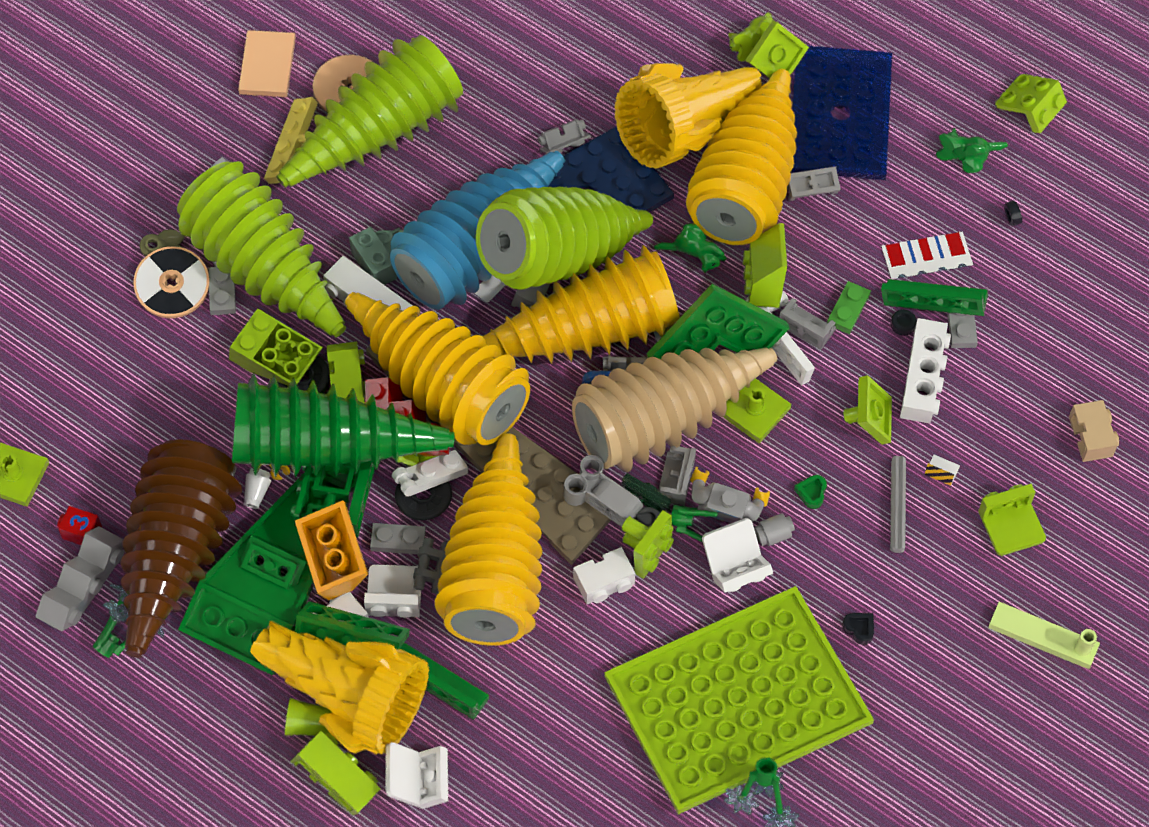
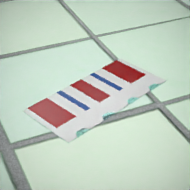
[882,232,973,279]

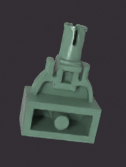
[349,227,403,285]

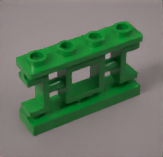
[291,461,375,537]

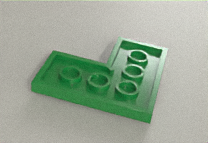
[647,284,790,359]

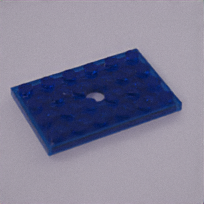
[791,46,893,180]

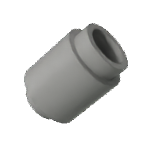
[754,513,795,547]

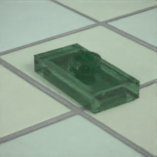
[622,473,671,513]

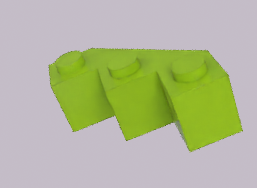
[327,341,365,403]

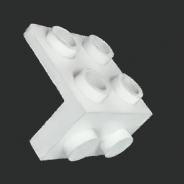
[702,518,773,592]
[364,565,421,618]
[385,742,448,809]

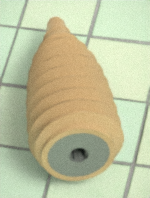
[572,347,777,472]

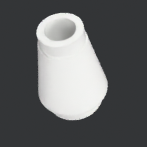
[243,468,271,509]

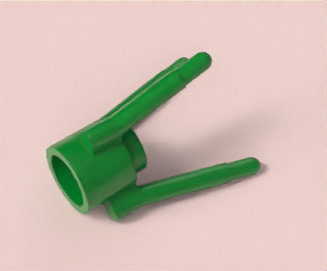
[671,505,718,543]

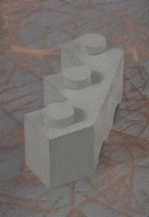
[35,526,124,631]

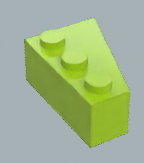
[290,731,381,816]

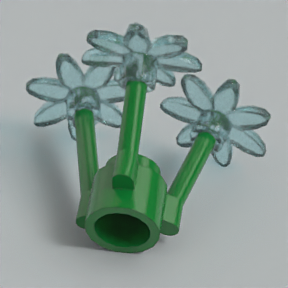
[92,584,164,658]
[724,757,799,827]

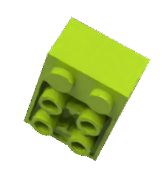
[229,308,323,385]

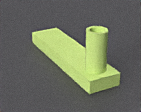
[988,602,1100,669]

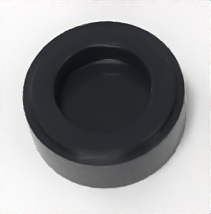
[1004,200,1022,226]
[891,310,917,336]

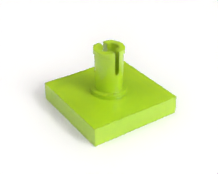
[745,20,809,79]
[843,375,892,445]
[723,378,792,444]
[0,443,49,507]

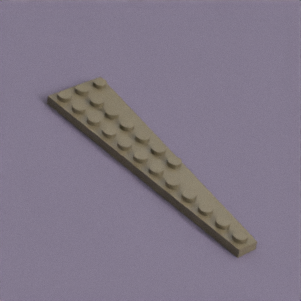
[366,345,611,565]

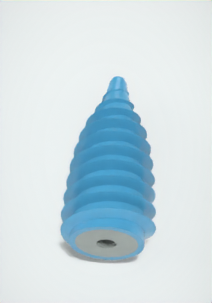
[390,151,565,310]

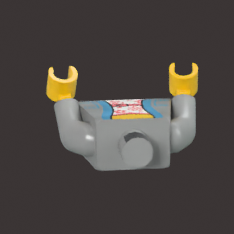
[690,467,770,524]

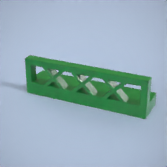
[881,279,988,316]
[295,601,410,650]
[401,643,489,720]

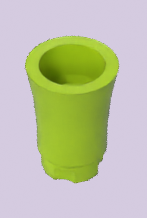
[285,698,332,736]

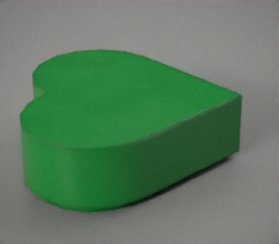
[794,475,827,509]

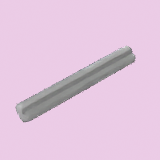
[890,456,906,553]

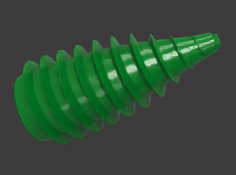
[232,372,454,478]

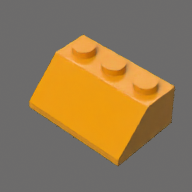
[295,500,368,600]

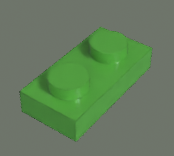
[827,281,871,335]

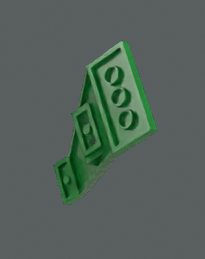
[178,467,360,675]

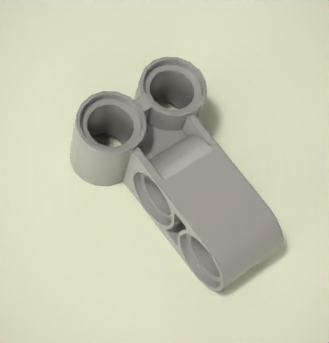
[563,455,643,527]

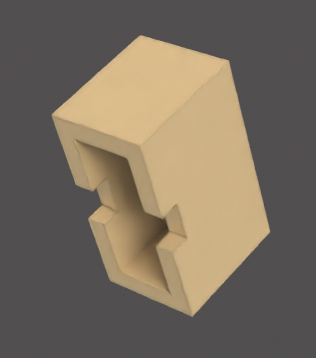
[1069,400,1119,462]

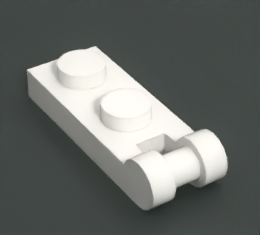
[392,450,468,496]

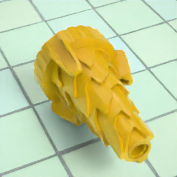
[614,63,762,169]
[250,620,429,755]

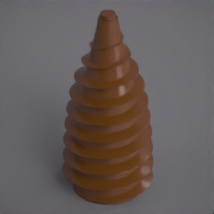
[121,439,242,658]

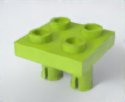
[622,510,674,579]

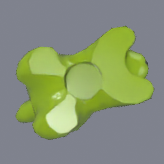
[728,12,773,62]

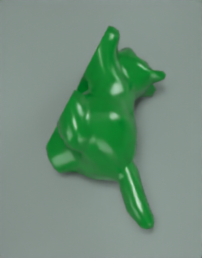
[936,128,1008,173]
[654,223,727,273]

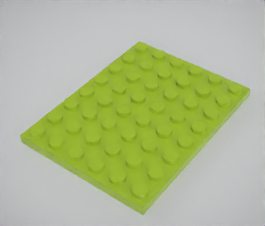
[604,586,874,814]

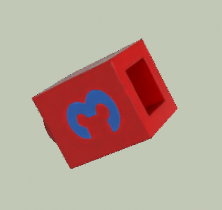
[57,506,102,545]

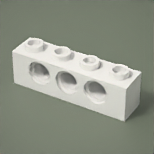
[900,318,951,424]

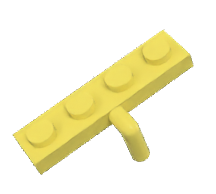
[264,97,318,184]

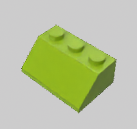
[743,223,787,308]

